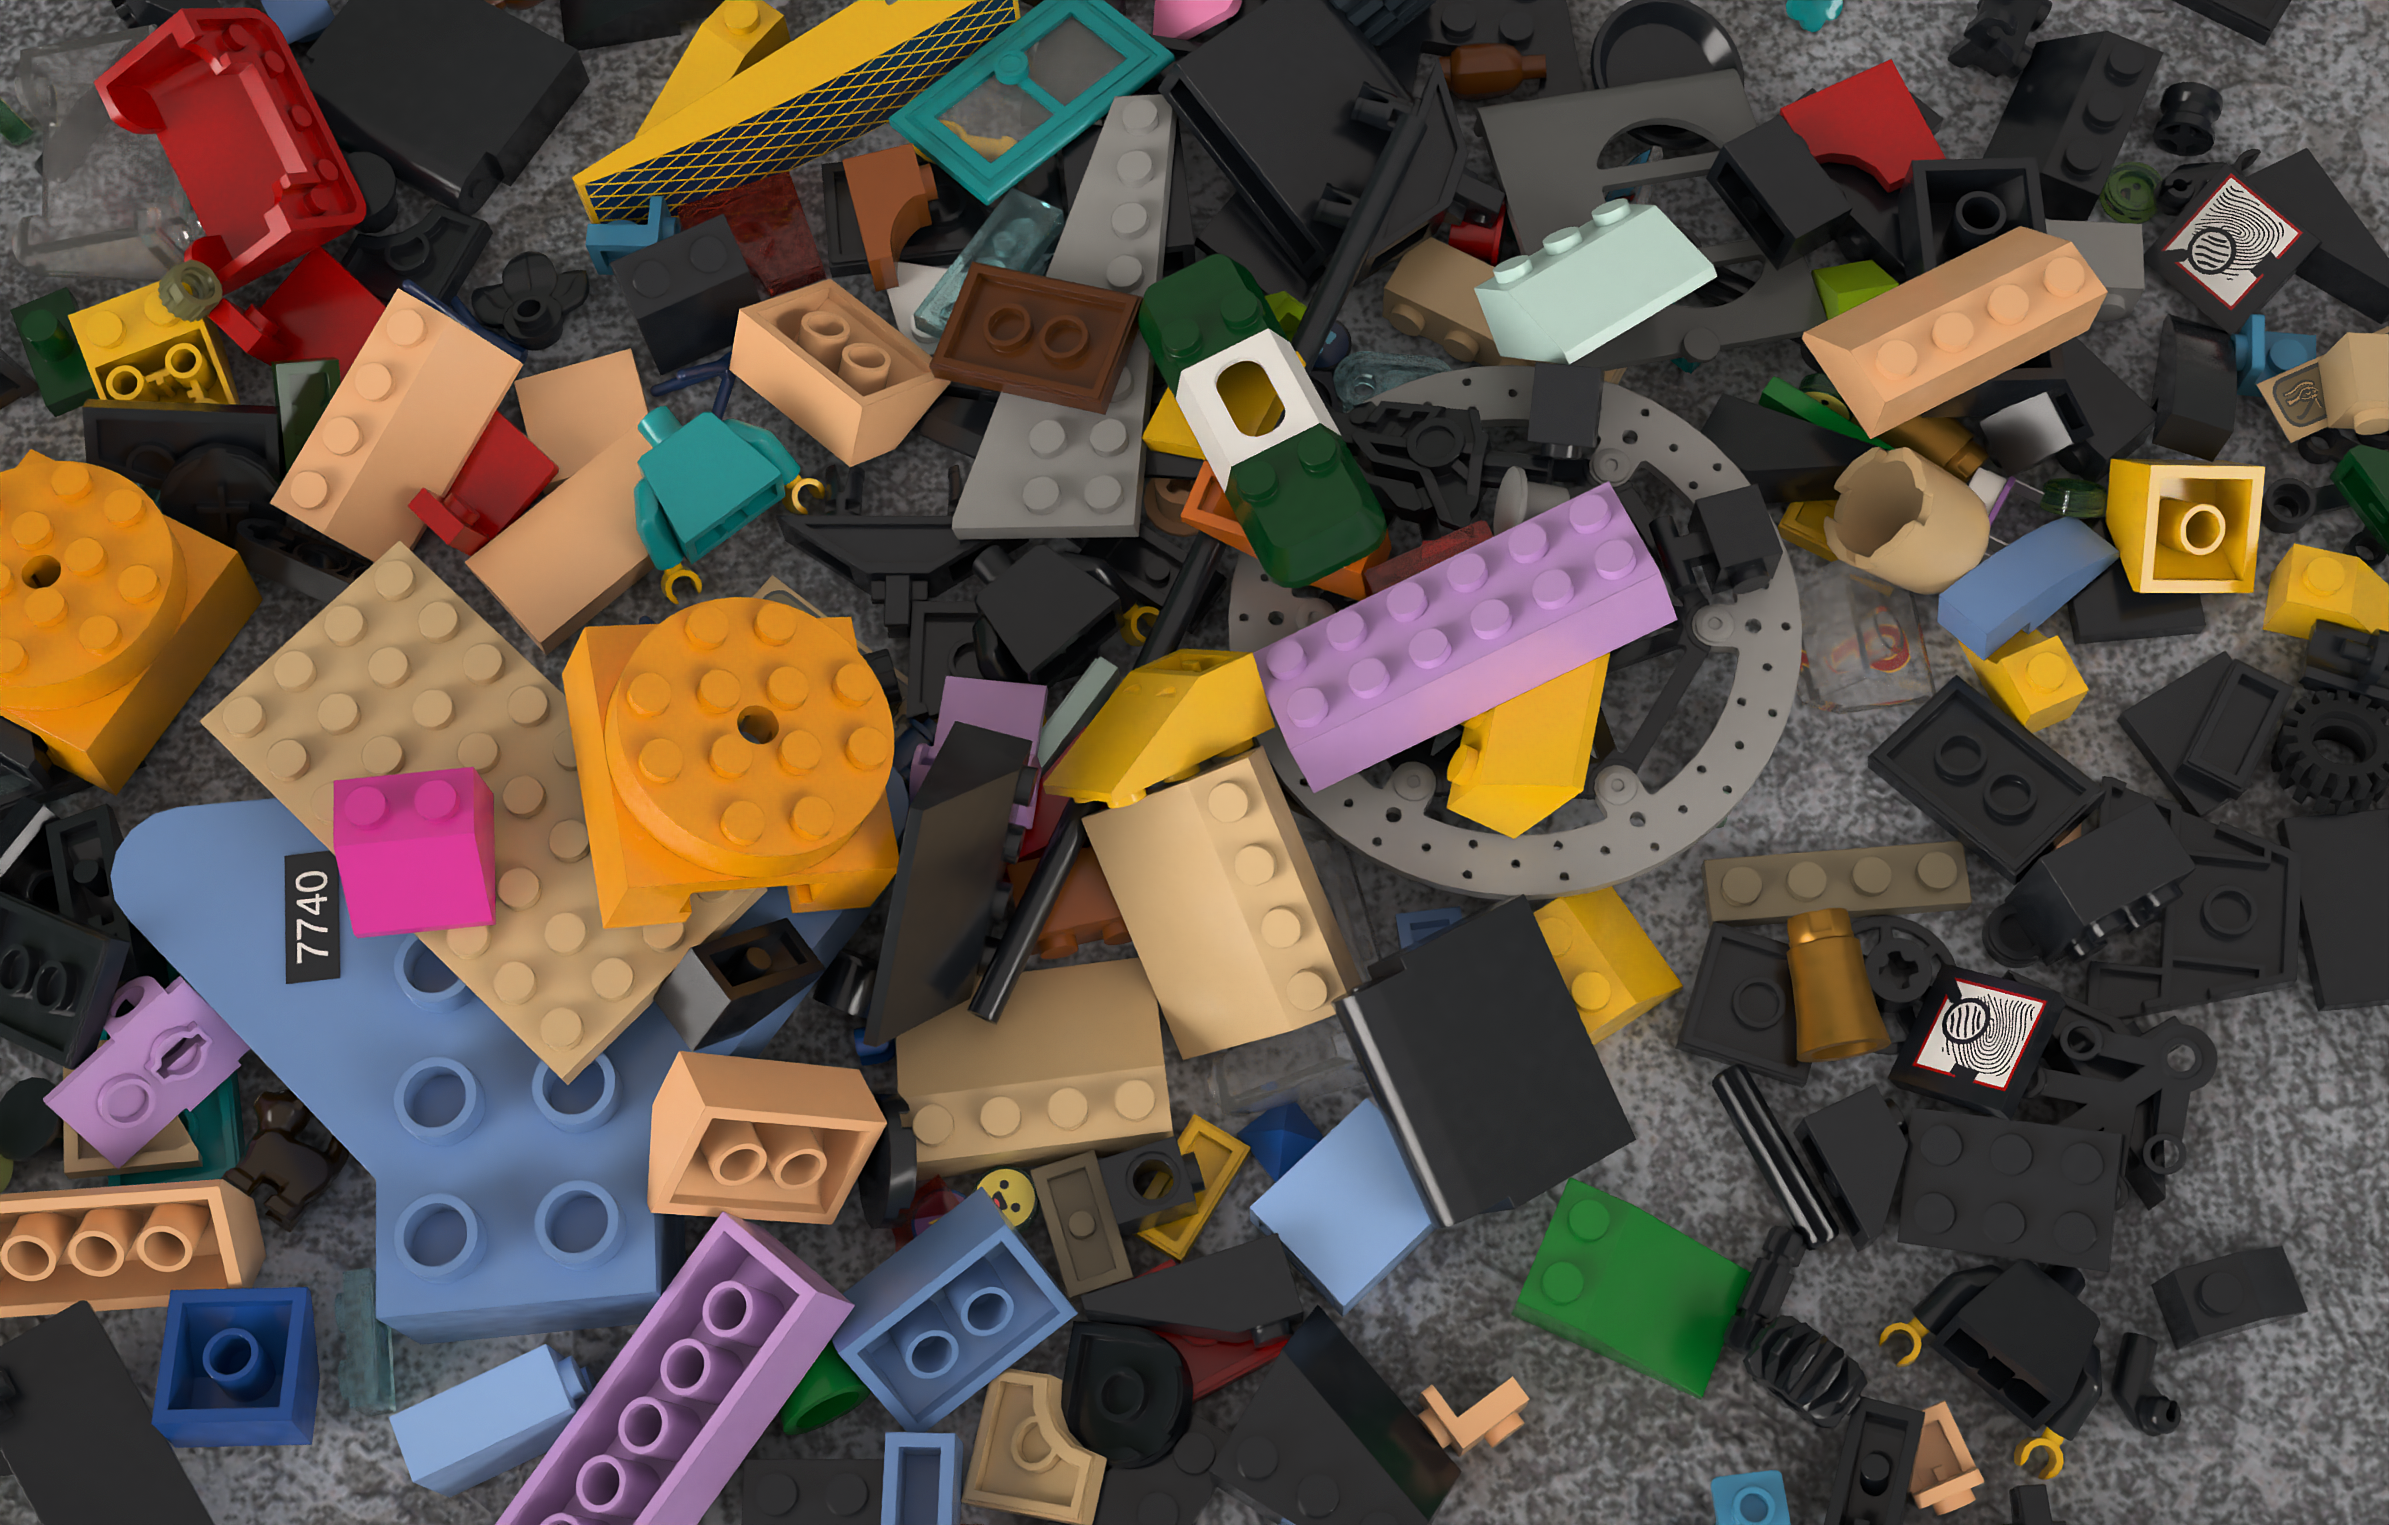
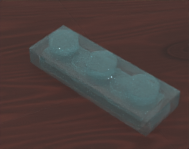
[913,188,1065,340]

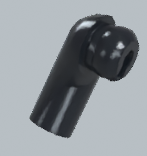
[2111,1332,2181,1437]

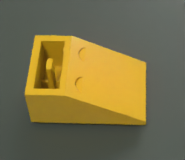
[68,280,241,405]
[1043,648,1275,808]

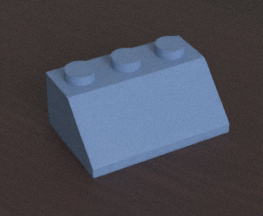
[831,1187,1078,1433]

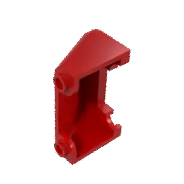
[93,7,366,296]

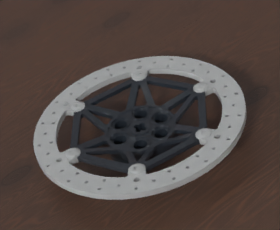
[1228,365,1802,900]

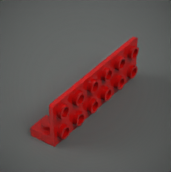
[208,246,559,556]

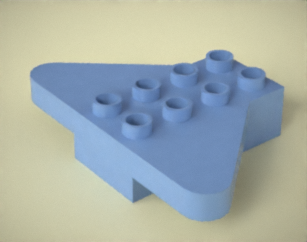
[110,766,911,1345]

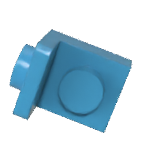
[585,196,681,275]
[2230,314,2316,397]
[1710,1470,1791,1525]

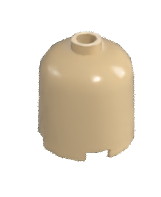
[1823,446,1990,595]

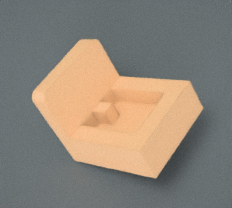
[1417,1376,1529,1457]
[1910,1400,1985,1516]

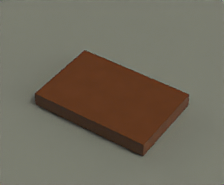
[929,261,1143,415]

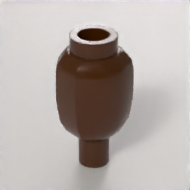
[1439,43,1547,101]

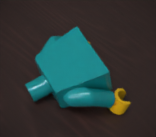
[633,406,825,605]

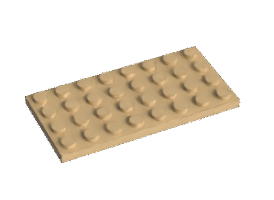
[199,540,768,1085]

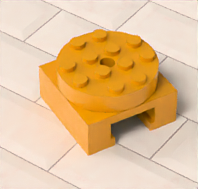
[0,449,263,796]
[562,597,899,929]

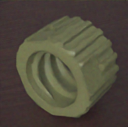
[158,259,223,322]

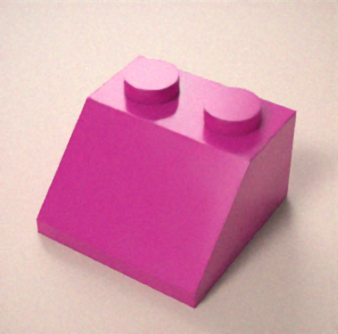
[333,767,496,938]

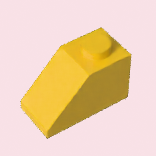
[2262,543,2389,640]

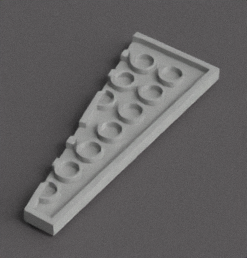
[952,94,1177,540]

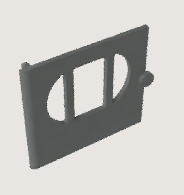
[1474,68,1828,371]

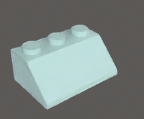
[1474,198,1717,365]

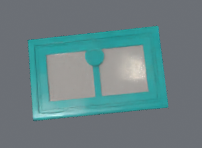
[888,0,1176,206]

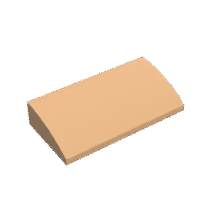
[465,422,655,656]

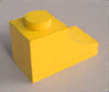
[1957,629,2089,733]

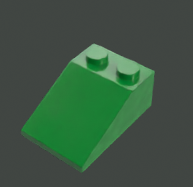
[1511,1177,1751,1400]

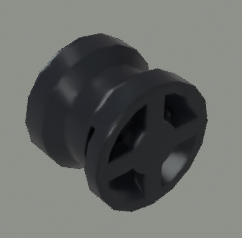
[2153,82,2223,156]

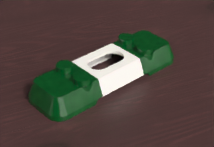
[1137,254,1387,588]

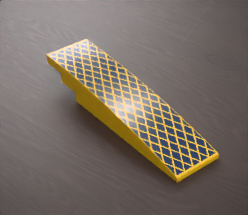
[572,0,1021,225]

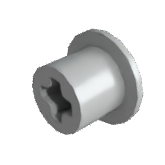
[1493,466,1570,536]

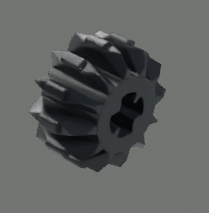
[1743,1315,1868,1428]

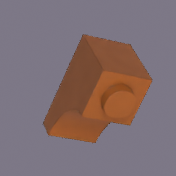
[842,143,939,292]

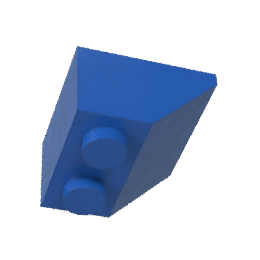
[151,1287,320,1448]

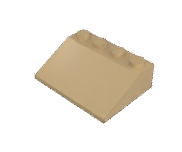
[1081,745,1362,1060]
[896,957,1174,1181]

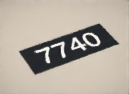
[284,851,340,984]

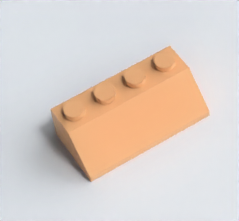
[1802,226,2108,439]
[270,288,523,562]
[0,1179,266,1318]

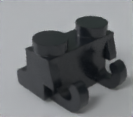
[1948,0,2052,79]

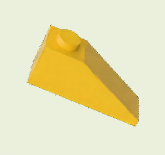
[634,0,791,138]

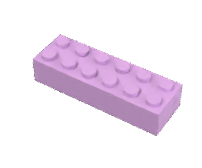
[1253,481,1677,793]
[495,1212,855,1525]

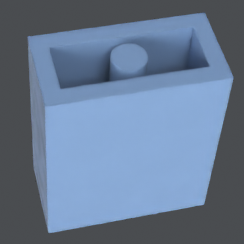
[1249,1098,1435,1317]
[389,1344,597,1498]

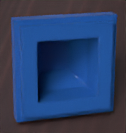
[1237,1094,1324,1183]

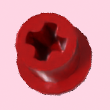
[1448,200,1508,267]

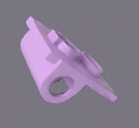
[909,676,1048,846]
[43,976,251,1169]

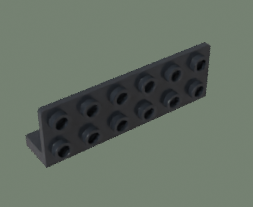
[0,1300,215,1525]

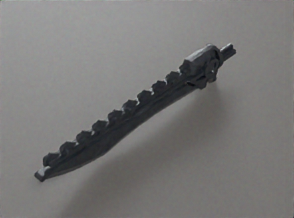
[912,381,1554,535]

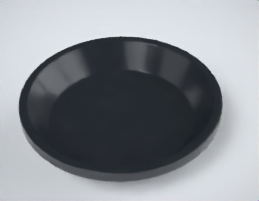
[1590,0,1744,150]

